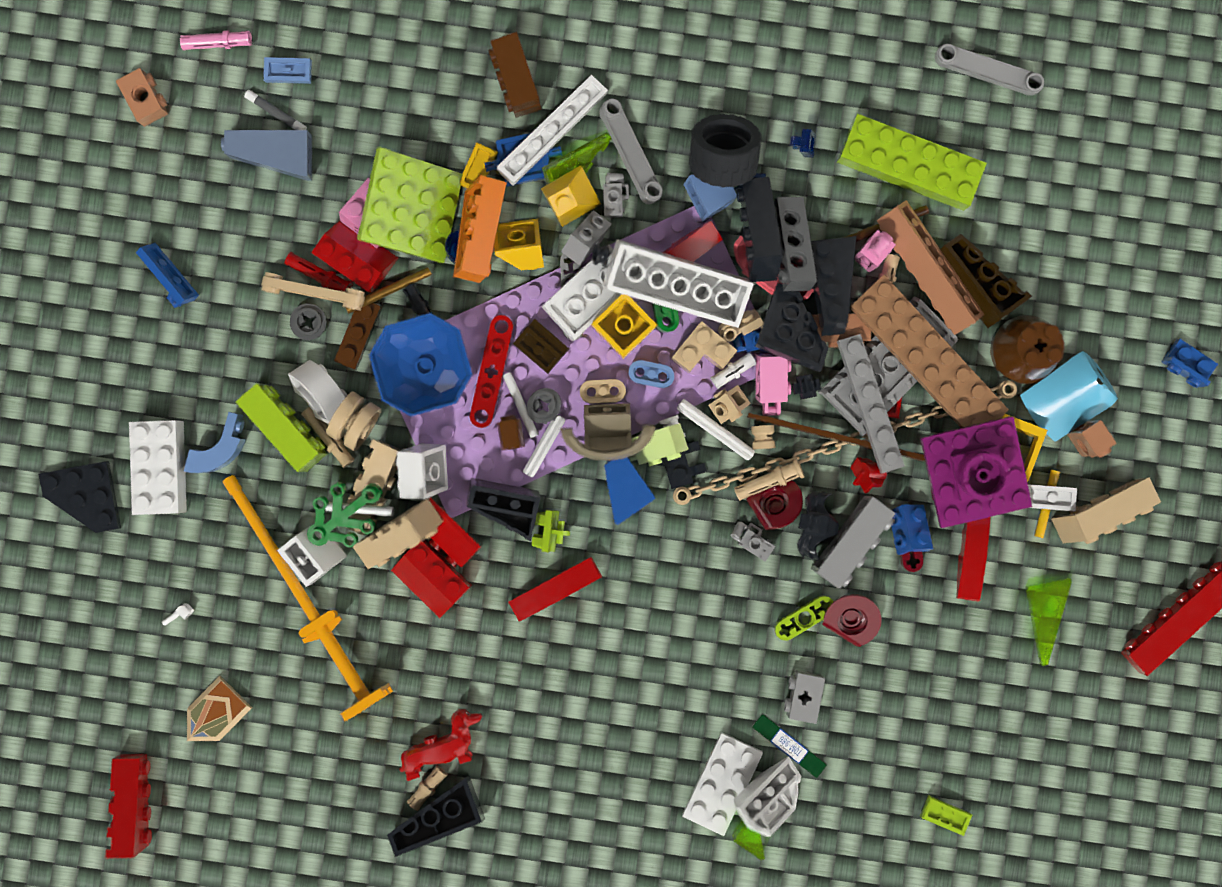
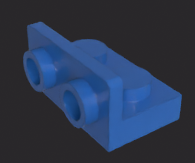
[1162,339,1218,388]

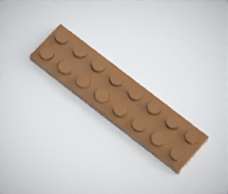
[849,275,1009,428]

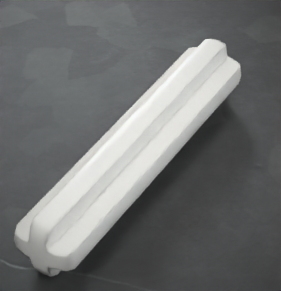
[523,415,565,477]

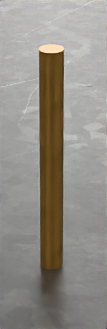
[346,267,432,314]

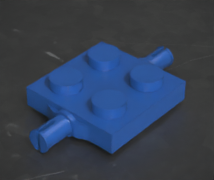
[484,133,562,187]

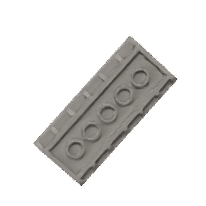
[818,296,958,437]

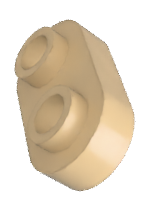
[580,379,626,404]

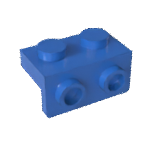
[891,505,933,555]

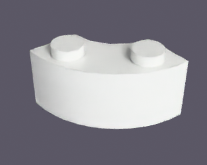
[288,360,347,424]

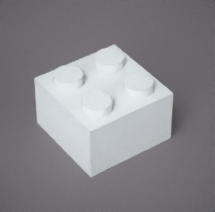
[396,443,448,499]

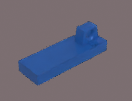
[136,243,199,308]

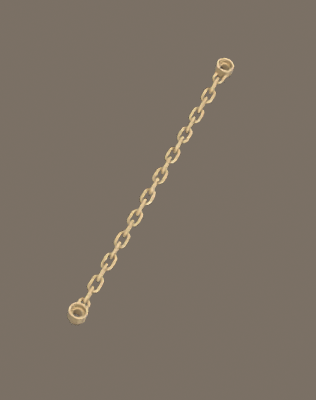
[673,380,1017,505]

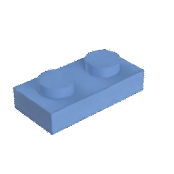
[264,57,312,84]

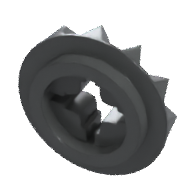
[290,304,327,341]
[527,388,563,425]

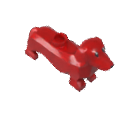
[399,709,482,781]

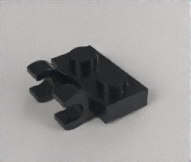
[663,441,707,489]

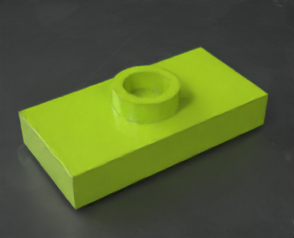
[920,795,973,836]

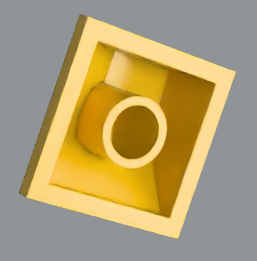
[541,165,601,227]
[494,218,544,271]

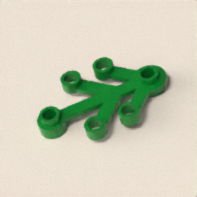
[307,482,382,548]

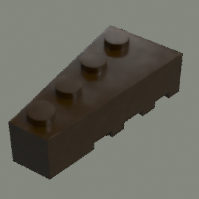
[940,234,1032,328]

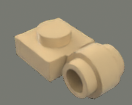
[718,308,763,342]

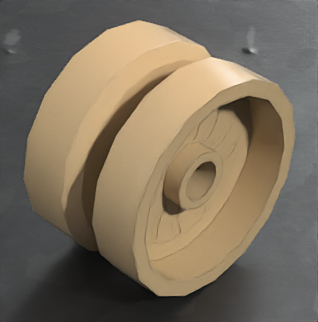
[326,391,382,451]

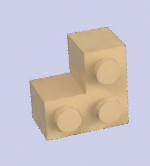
[671,321,738,373]

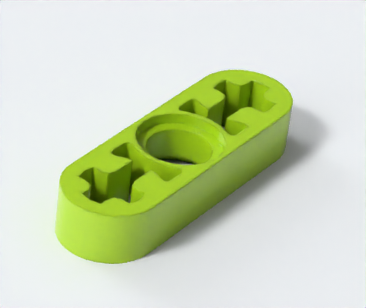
[774,595,833,641]

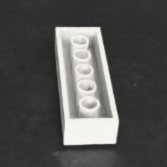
[603,239,753,328]

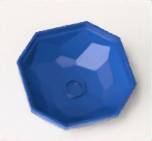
[369,313,473,417]

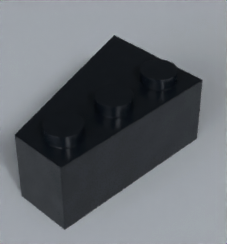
[467,478,540,542]

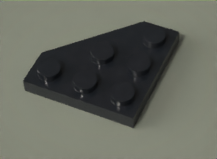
[755,283,829,372]
[38,461,121,533]

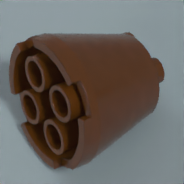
[990,315,1064,384]

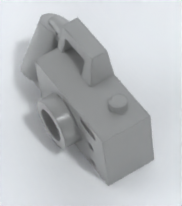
[603,173,629,218]
[731,522,775,562]

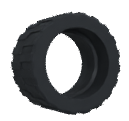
[689,114,762,188]

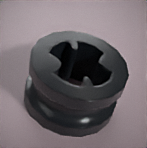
[592,244,609,266]

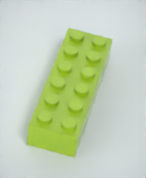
[836,114,987,211]

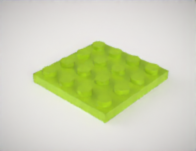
[357,147,463,263]

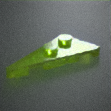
[542,132,612,185]
[1025,578,1072,666]

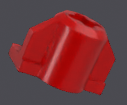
[850,457,887,493]

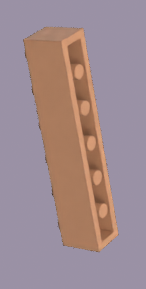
[877,200,985,335]

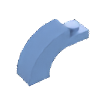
[184,412,246,473]

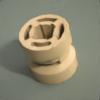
[751,425,776,449]

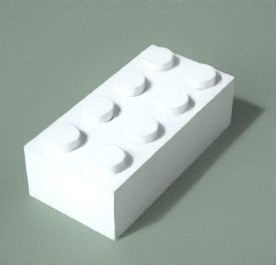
[129,421,187,515]

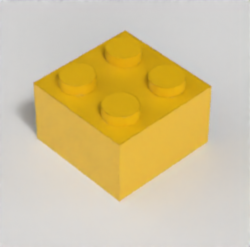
[591,294,657,359]

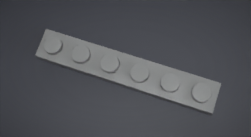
[837,334,905,474]

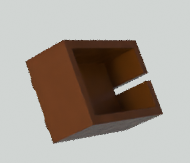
[488,32,541,118]

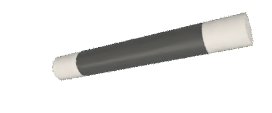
[244,90,307,130]

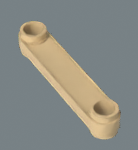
[261,272,365,311]

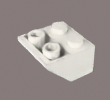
[277,523,347,587]

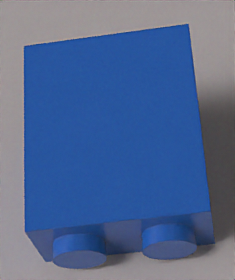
[604,458,656,525]

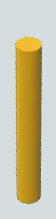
[1034,470,1060,538]

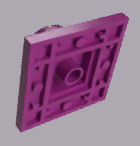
[920,416,1032,528]

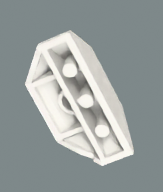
[734,757,801,837]

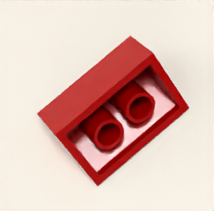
[311,221,398,293]
[428,498,481,568]
[391,538,472,618]

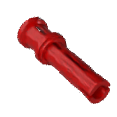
[284,252,353,292]

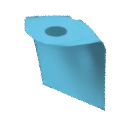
[1020,351,1118,442]

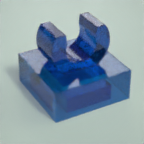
[790,129,816,158]

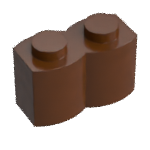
[496,415,525,451]

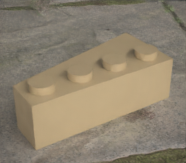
[345,440,401,535]
[1051,477,1161,544]
[353,498,443,569]

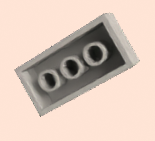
[811,496,896,589]

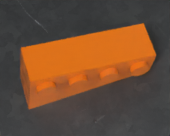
[453,175,507,283]

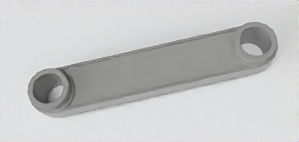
[935,44,1044,96]
[599,99,662,204]

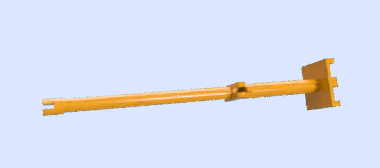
[222,475,393,722]

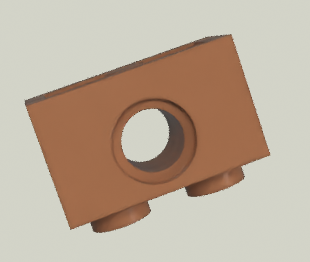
[116,68,168,127]
[1067,420,1117,458]

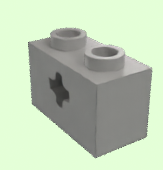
[561,210,612,265]
[784,670,825,724]

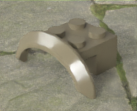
[560,404,655,461]

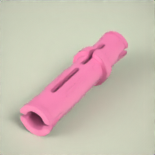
[180,30,252,50]

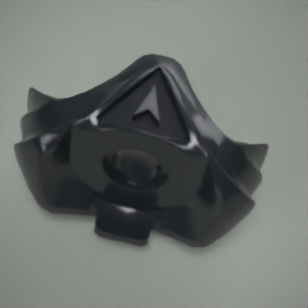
[797,490,839,560]

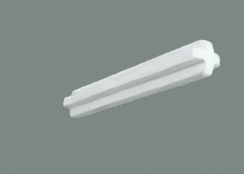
[677,399,755,460]

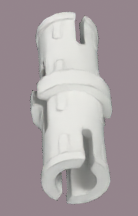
[710,352,757,389]

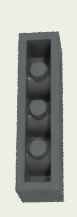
[774,197,817,291]

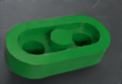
[652,303,679,333]

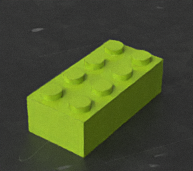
[236,383,327,472]

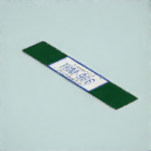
[752,714,827,778]

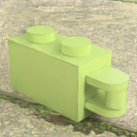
[629,423,688,467]

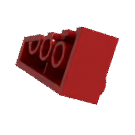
[105,754,152,859]

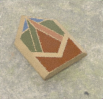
[187,676,252,741]

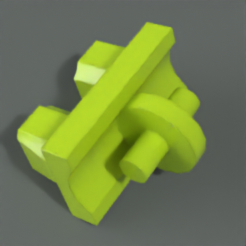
[532,510,570,552]

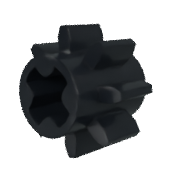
[792,374,821,400]

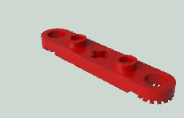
[470,315,513,428]

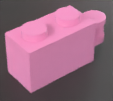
[854,230,895,273]
[755,353,791,416]

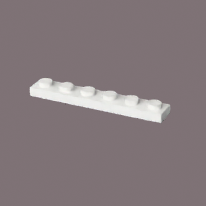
[496,75,608,186]

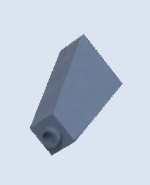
[221,130,312,181]

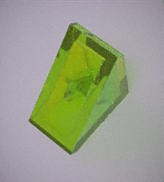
[732,819,765,860]

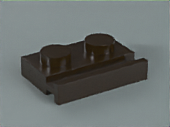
[513,318,570,374]

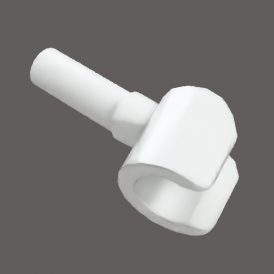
[162,603,194,626]

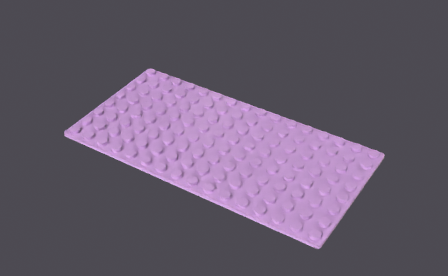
[400,206,770,518]

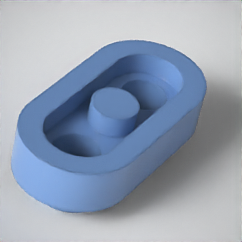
[629,360,674,388]

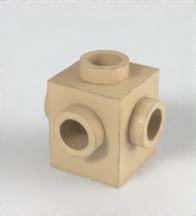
[708,385,751,424]

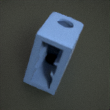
[683,175,741,222]

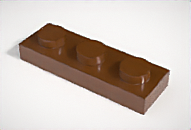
[334,303,382,370]

